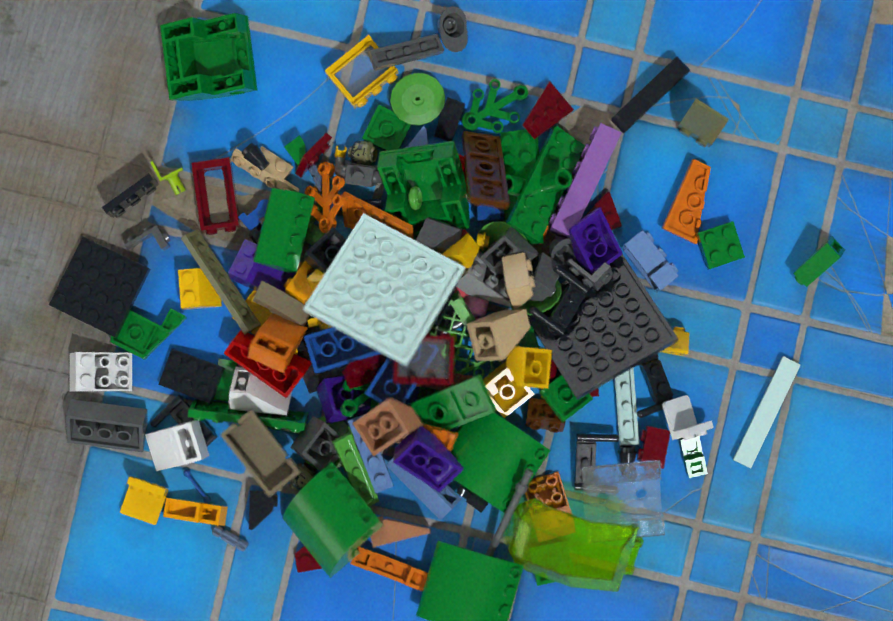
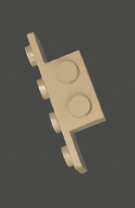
[231,146,299,192]

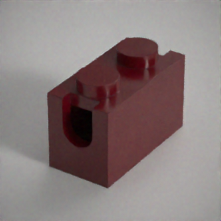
[637,426,670,469]

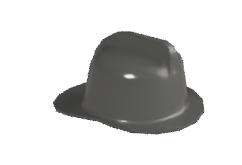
[437,6,468,52]
[548,235,579,277]

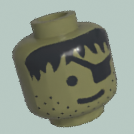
[348,141,378,165]
[289,462,316,492]

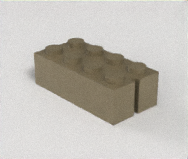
[220,410,302,497]

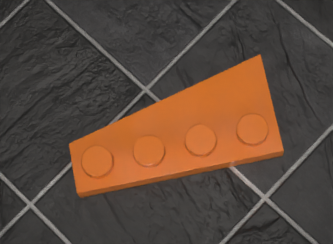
[342,192,414,240]

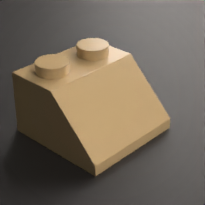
[502,252,535,310]

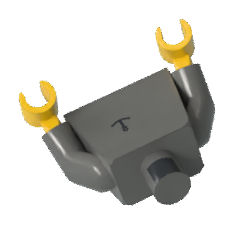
[334,145,383,187]

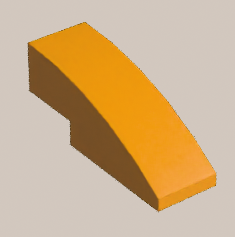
[163,498,228,526]

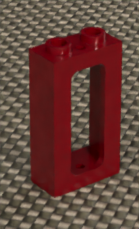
[191,157,241,235]

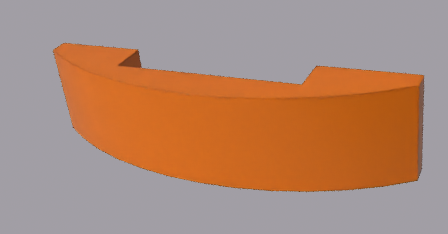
[350,546,428,592]

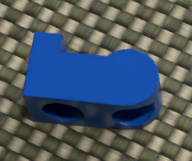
[238,199,268,231]

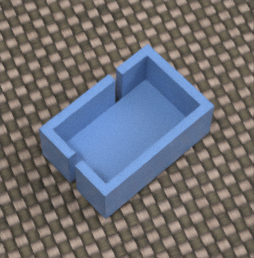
[621,230,679,293]

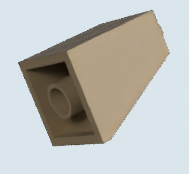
[467,309,530,361]

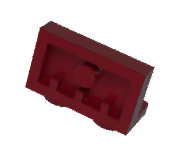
[343,354,386,389]

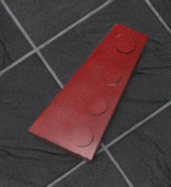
[224,330,312,398]

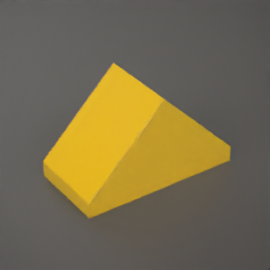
[441,233,480,269]

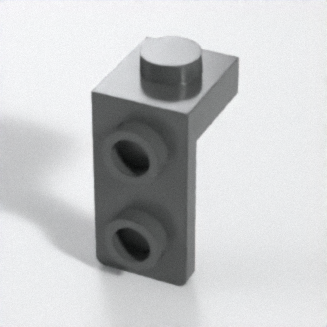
[124,225,171,251]
[567,259,613,291]

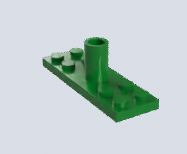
[506,125,585,243]
[500,129,543,244]
[396,375,497,445]
[188,399,309,432]

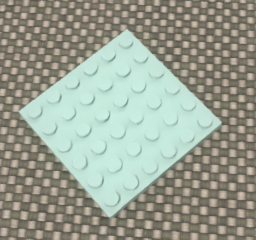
[304,213,465,367]

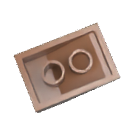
[371,516,431,547]

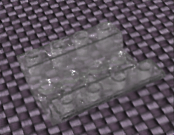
[582,460,665,542]

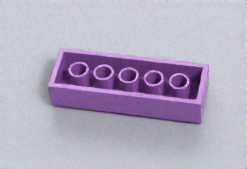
[548,123,621,238]

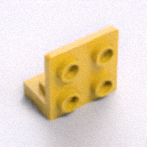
[120,476,169,525]

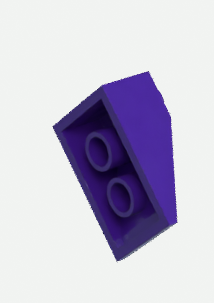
[568,207,623,275]
[228,239,296,293]
[317,376,380,423]
[393,426,464,493]

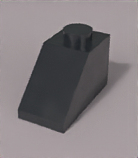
[434,97,465,142]
[249,490,278,530]

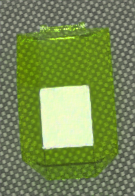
[505,498,644,592]

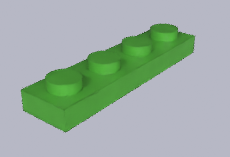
[332,433,379,507]

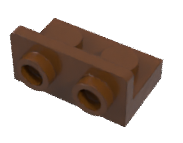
[525,398,565,433]

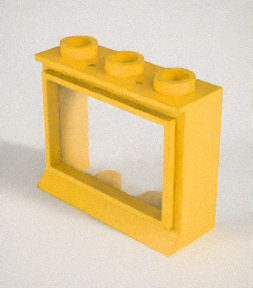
[325,35,398,109]

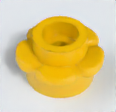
[477,232,489,251]

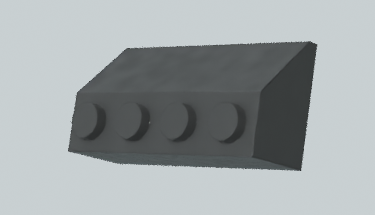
[66,399,148,452]

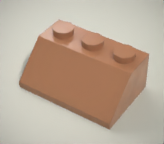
[352,398,423,456]

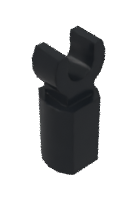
[456,485,488,513]

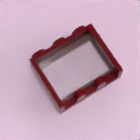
[393,332,454,386]

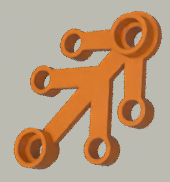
[305,162,345,233]

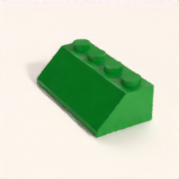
[253,188,315,273]

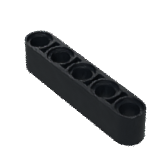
[611,56,690,134]

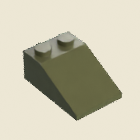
[677,98,729,148]

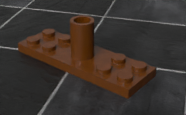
[462,131,509,209]

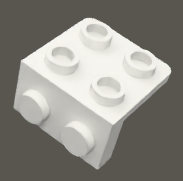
[662,395,714,441]

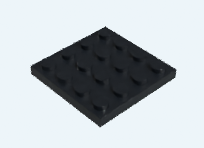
[49,237,151,338]

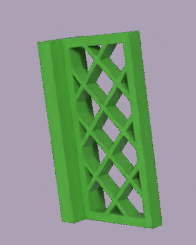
[428,291,495,374]

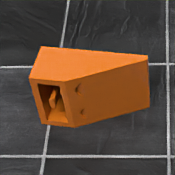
[248,313,308,373]
[525,471,576,542]

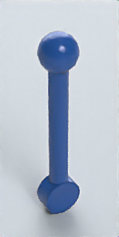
[183,470,211,503]

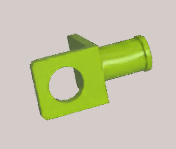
[150,161,186,195]

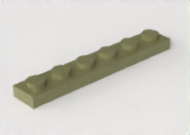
[181,229,261,334]

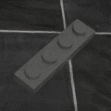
[368,34,445,70]

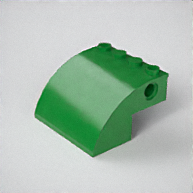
[160,13,257,101]
[377,141,470,236]
[451,412,551,513]
[283,462,384,578]
[416,541,524,621]

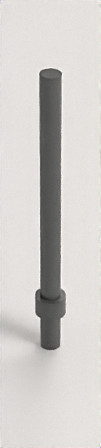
[486,468,533,556]

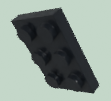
[102,173,159,218]
[158,349,225,404]

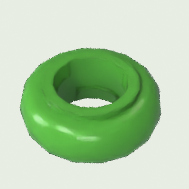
[408,186,422,210]

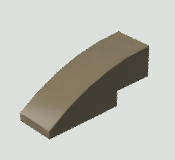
[253,281,310,327]

